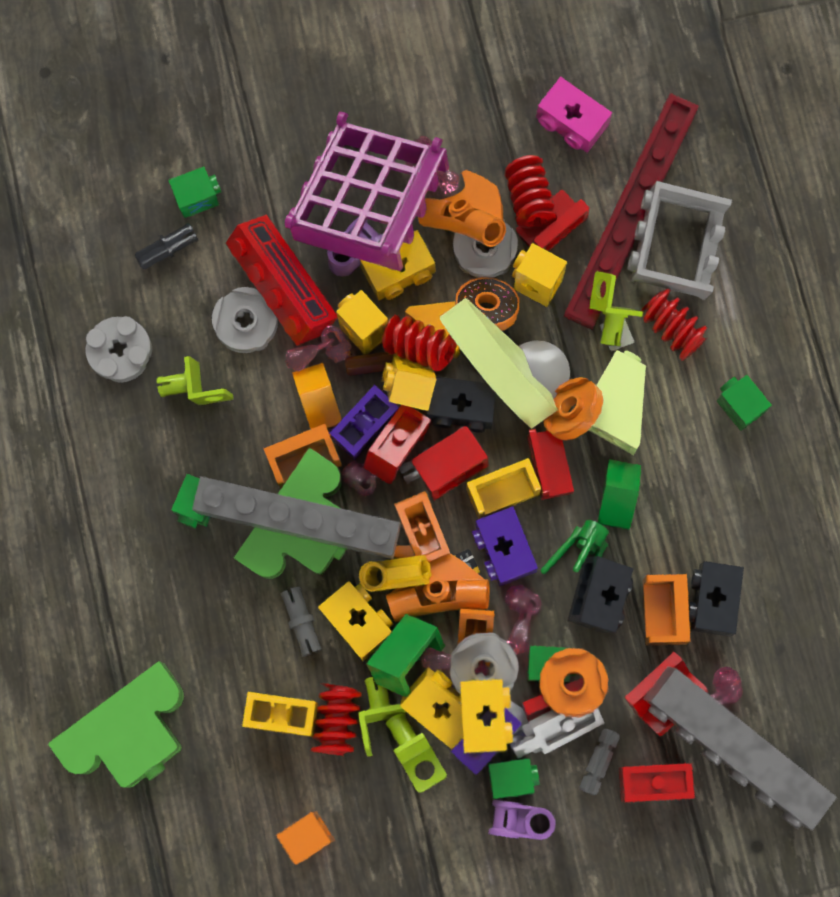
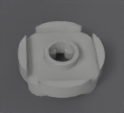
[453,219,518,278]
[212,287,278,353]
[86,316,152,382]
[450,633,519,694]

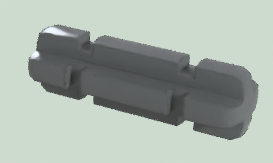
[580,729,620,795]

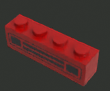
[225,215,338,346]

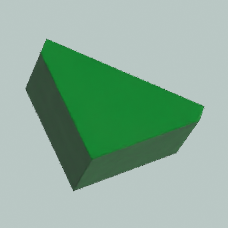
[597,459,641,530]

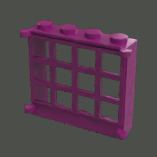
[285,111,449,271]

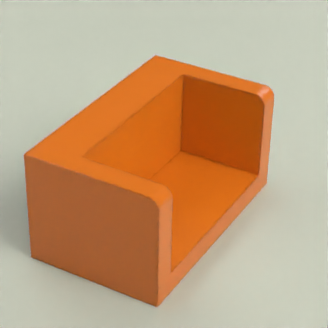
[264,424,342,489]
[643,574,690,646]
[276,811,335,864]

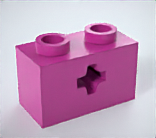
[536,77,612,153]

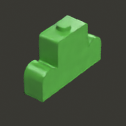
[234,448,347,579]
[48,661,184,788]

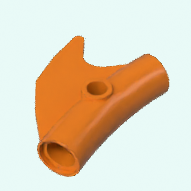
[418,170,506,247]
[386,545,490,623]

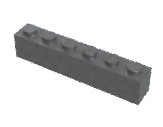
[192,476,401,559]
[643,667,837,830]

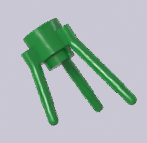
[540,520,609,574]

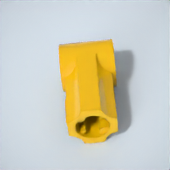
[359,555,431,592]

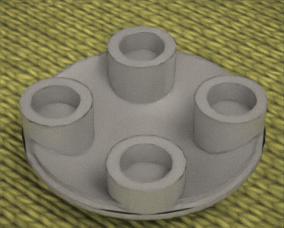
[519,341,570,399]

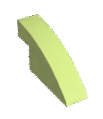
[440,298,557,429]

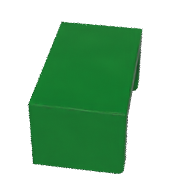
[367,614,445,697]

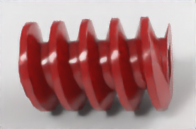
[504,155,557,229]
[640,288,708,361]
[382,314,457,372]
[310,683,362,756]

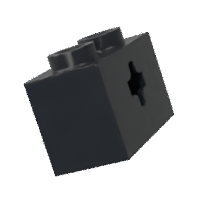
[427,377,496,433]
[567,556,634,633]
[689,561,744,637]

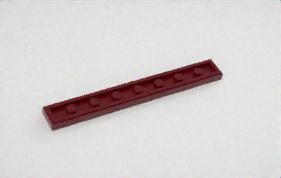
[564,93,699,330]

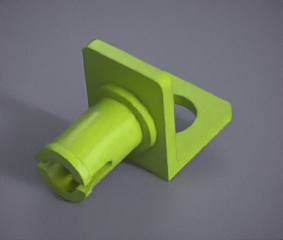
[589,271,643,346]
[157,356,233,405]
[358,677,406,757]
[386,713,447,793]

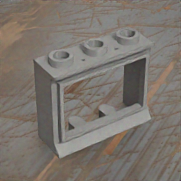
[628,181,732,300]

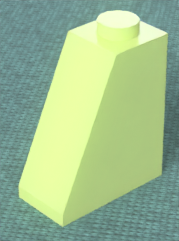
[589,350,646,455]

